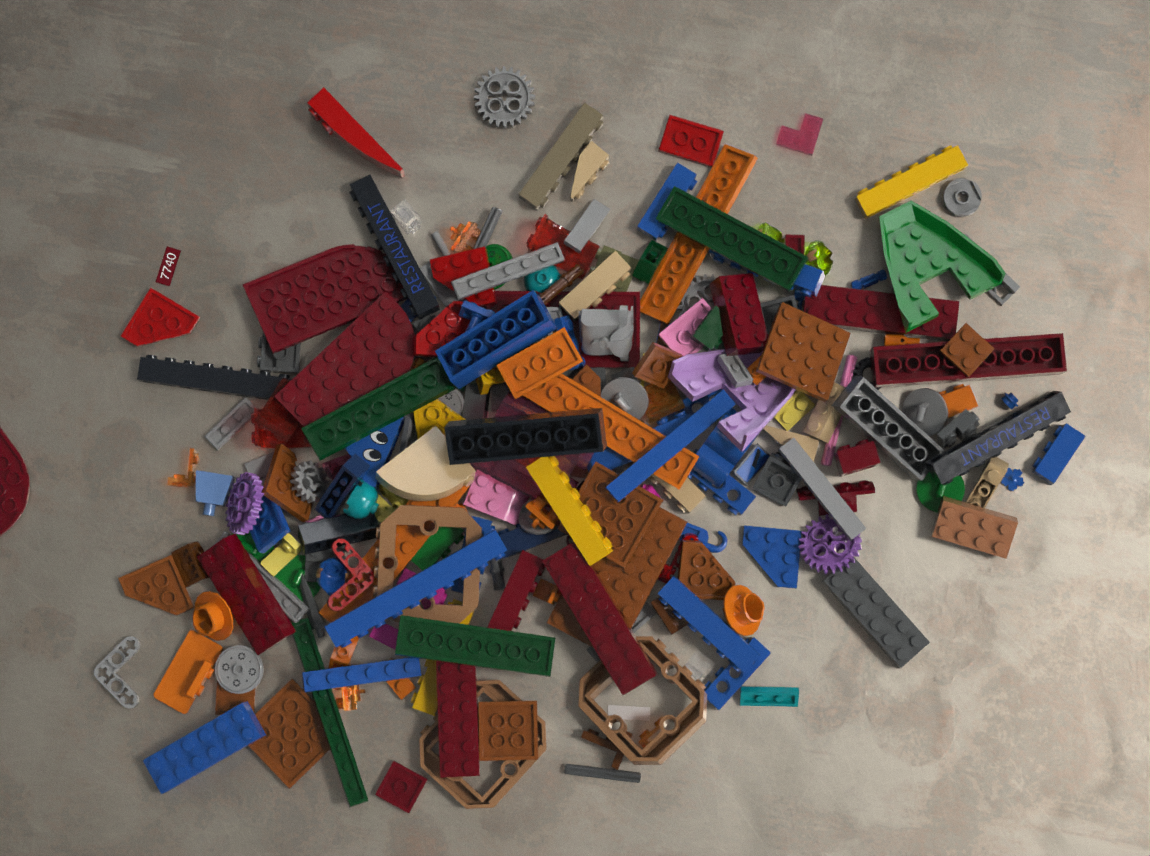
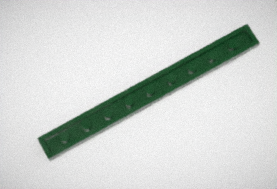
[291,618,369,808]

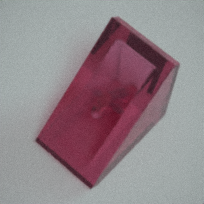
[322,453,351,483]

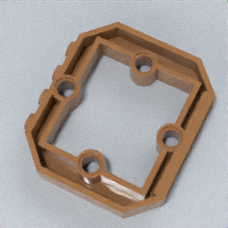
[373,505,482,624]
[578,636,707,765]
[419,680,547,809]

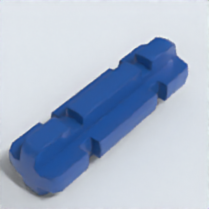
[851,269,888,289]

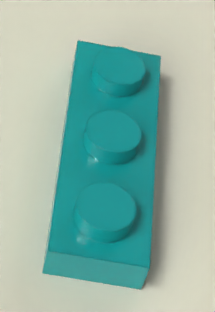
[740,686,799,707]

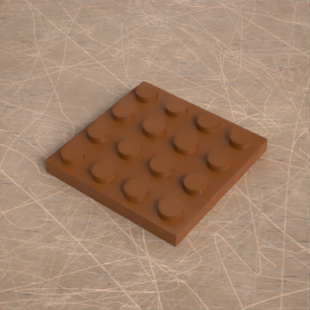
[756,302,851,402]
[558,462,664,568]
[249,679,330,789]

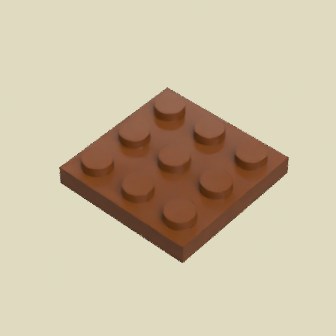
[478,701,538,761]

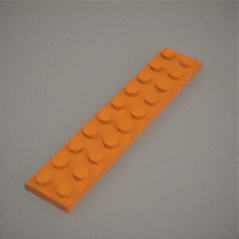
[640,144,758,325]
[523,374,700,490]
[319,485,470,623]

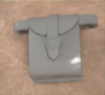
[579,305,634,361]

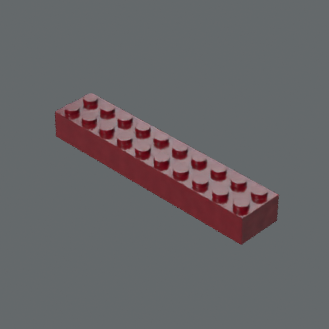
[869,333,1067,388]

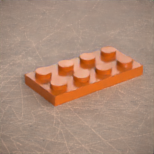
[496,327,583,399]

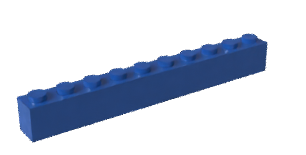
[325,529,507,648]

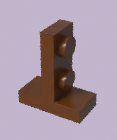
[581,728,633,770]

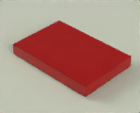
[658,115,724,168]

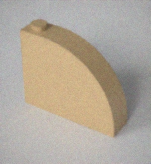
[375,426,476,501]

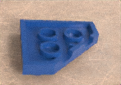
[742,525,802,589]

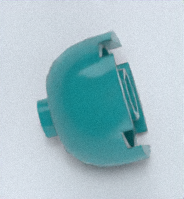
[524,265,561,293]
[343,479,379,519]

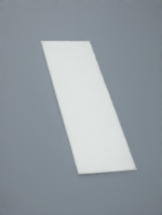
[608,705,650,721]

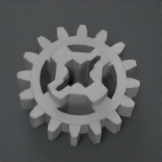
[290,460,330,503]

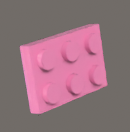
[658,298,711,356]

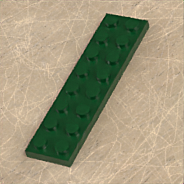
[655,186,809,292]
[301,356,457,461]
[395,615,556,677]

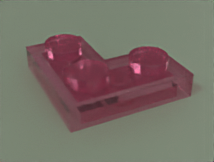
[776,113,823,156]

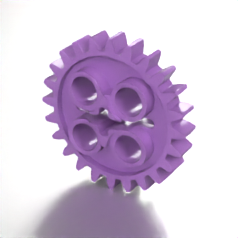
[225,472,264,535]
[799,514,862,574]

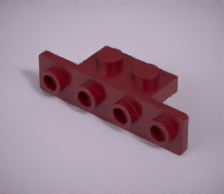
[797,480,875,516]

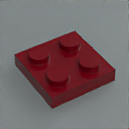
[375,761,428,813]

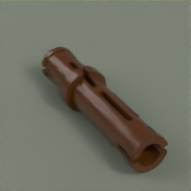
[539,264,584,305]

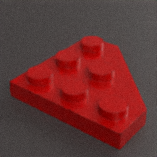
[430,246,497,307]
[121,288,200,347]
[414,301,470,357]

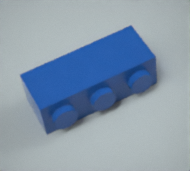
[1032,423,1086,485]

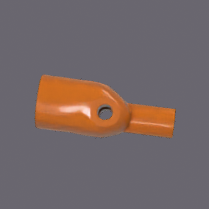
[884,334,920,346]

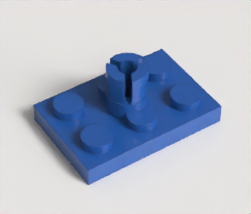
[250,495,290,554]

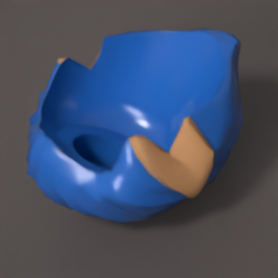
[316,557,349,596]

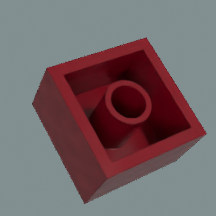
[834,439,881,477]

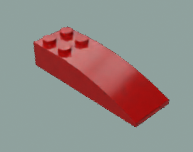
[307,87,405,178]

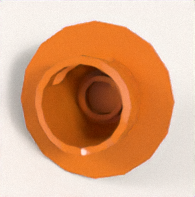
[722,585,765,636]
[192,591,233,641]

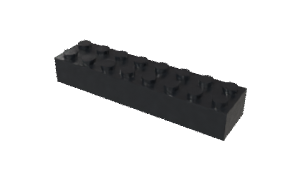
[444,408,607,465]

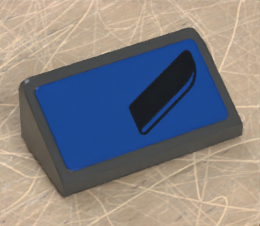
[732,443,770,486]

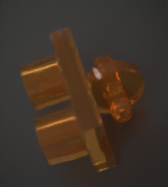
[449,221,481,253]
[334,685,366,711]

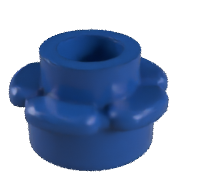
[1001,392,1019,410]

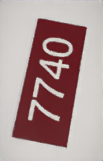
[155,246,181,286]

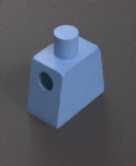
[196,470,235,516]

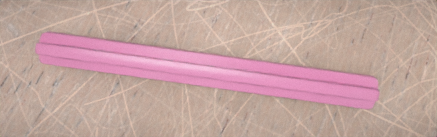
[821,355,857,466]

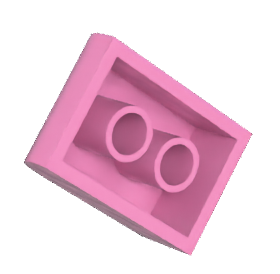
[463,469,532,526]

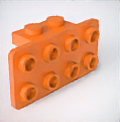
[154,630,223,714]

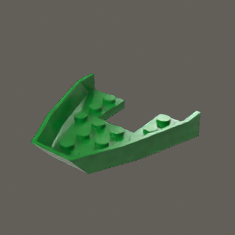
[879,200,1006,333]

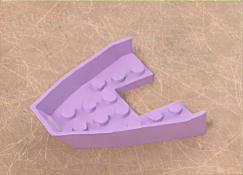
[668,349,796,452]

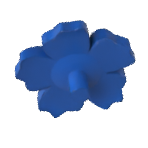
[1001,468,1025,491]

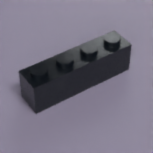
[298,513,379,555]

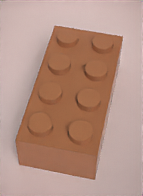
[931,496,1018,559]

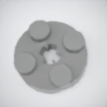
[943,178,982,217]

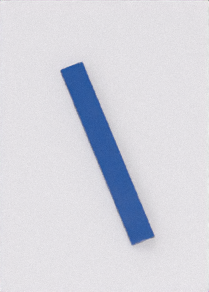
[605,389,736,503]

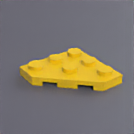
[414,399,466,439]

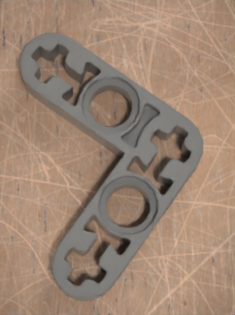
[94,636,140,709]

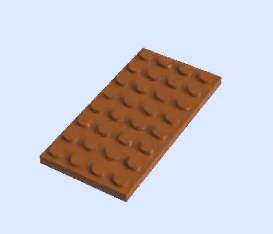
[547,507,688,648]

